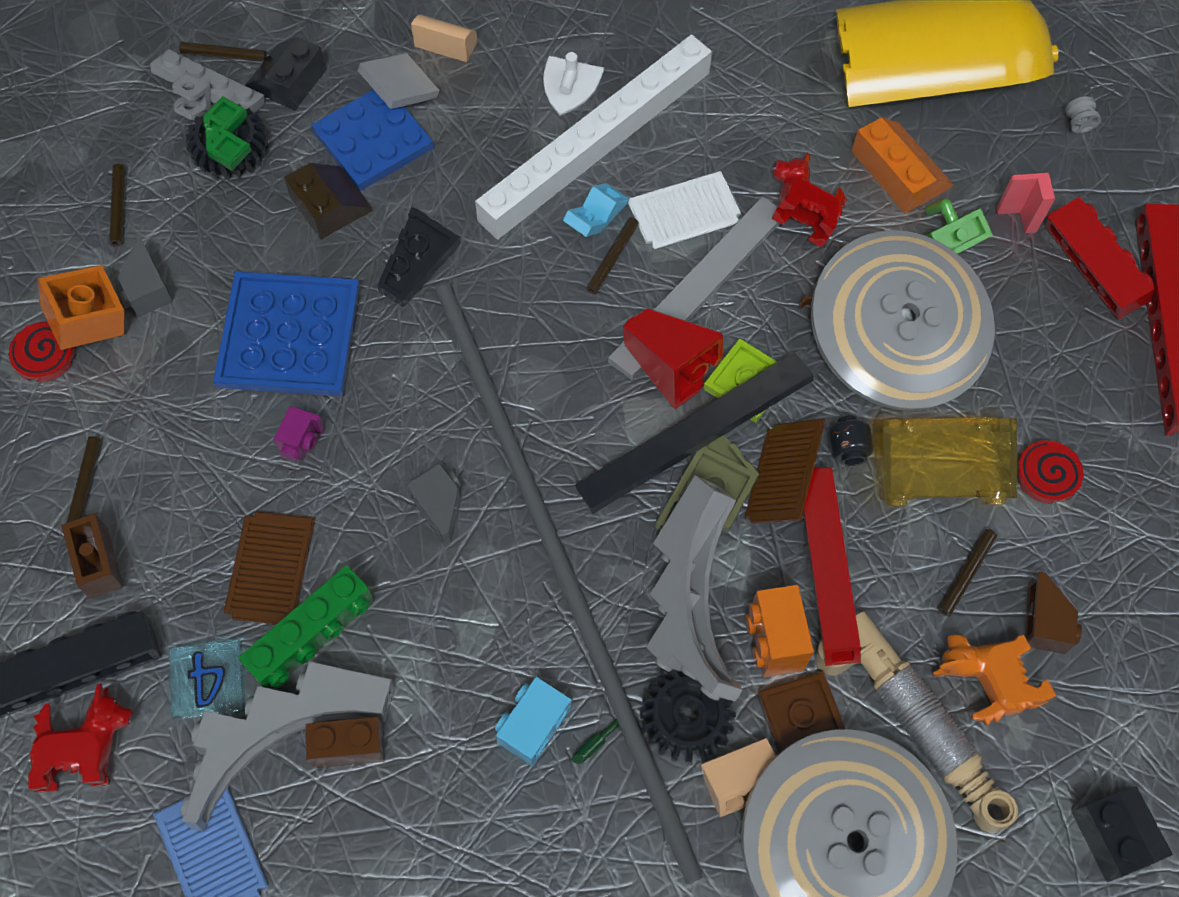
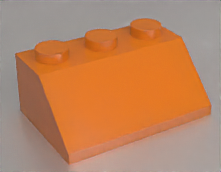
[851,117,953,214]

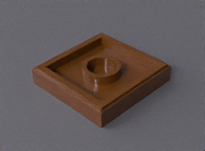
[757,672,846,754]

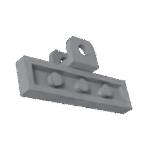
[150,49,264,120]

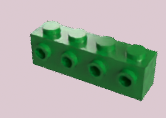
[238,565,374,689]

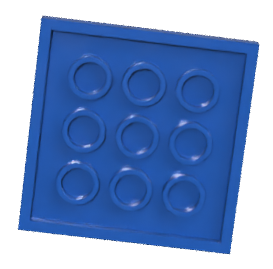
[213,271,360,397]

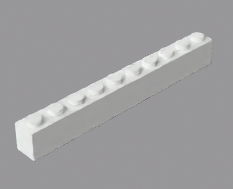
[475,34,712,240]

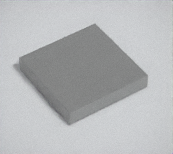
[358,53,440,109]

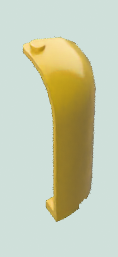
[836,0,1058,107]

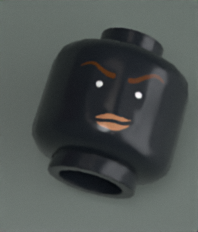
[828,415,874,466]

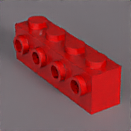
[1046,196,1154,321]

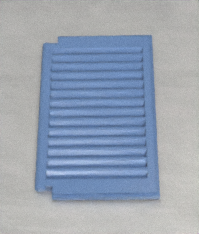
[153,788,268,897]

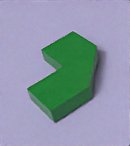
[203,96,252,171]

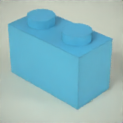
[495,677,572,767]

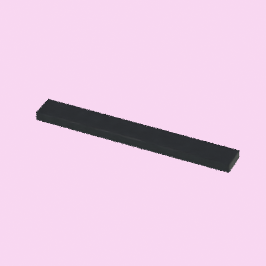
[575,353,814,514]

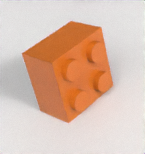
[38,265,124,350]
[745,585,814,678]

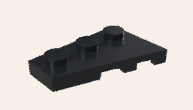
[377,207,461,307]

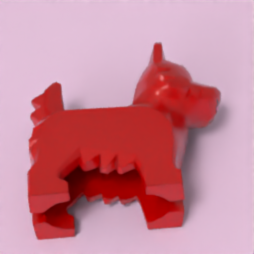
[772,152,847,248]
[28,683,134,793]

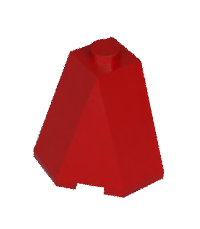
[623,308,723,410]

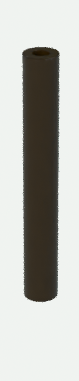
[179,42,267,62]
[109,164,125,246]
[586,217,639,295]
[66,436,101,523]
[938,529,998,617]

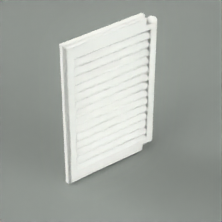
[628,171,741,249]

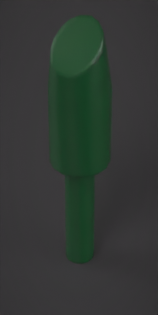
[572,719,619,764]

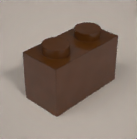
[61,513,123,599]
[306,717,385,769]

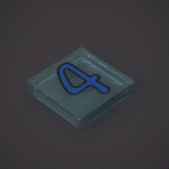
[169,640,245,720]

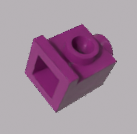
[273,406,325,462]

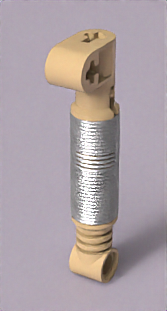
[815,612,1018,833]

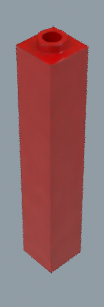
[803,467,861,666]

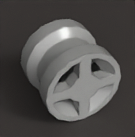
[1065,96,1101,133]

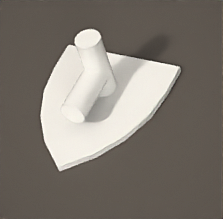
[543,52,604,116]

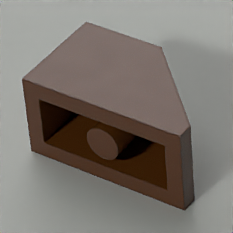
[1025,572,1082,654]

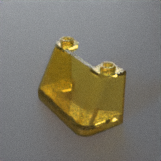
[873,417,1017,506]

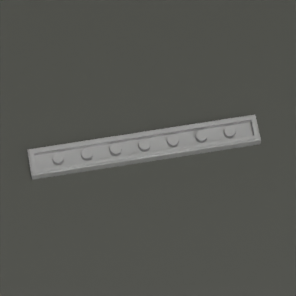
[608,196,780,380]

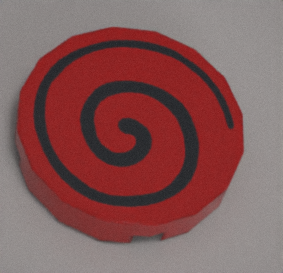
[8,322,76,382]
[1015,440,1084,504]

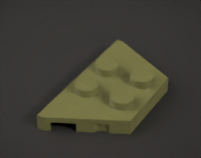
[655,435,759,533]

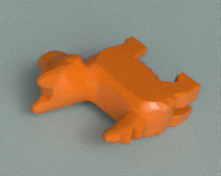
[932,634,1056,725]

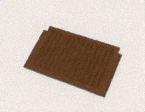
[745,418,825,524]
[223,511,315,625]

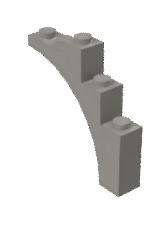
[647,475,743,702]
[181,662,395,832]

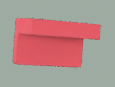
[996,173,1055,233]

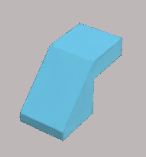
[563,183,629,237]

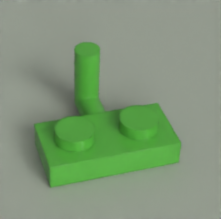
[926,199,993,254]

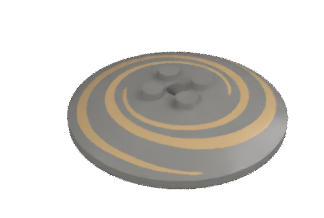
[811,231,995,411]
[741,729,958,897]

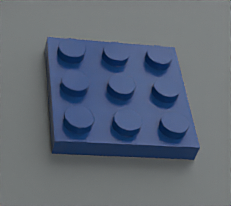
[311,89,434,191]

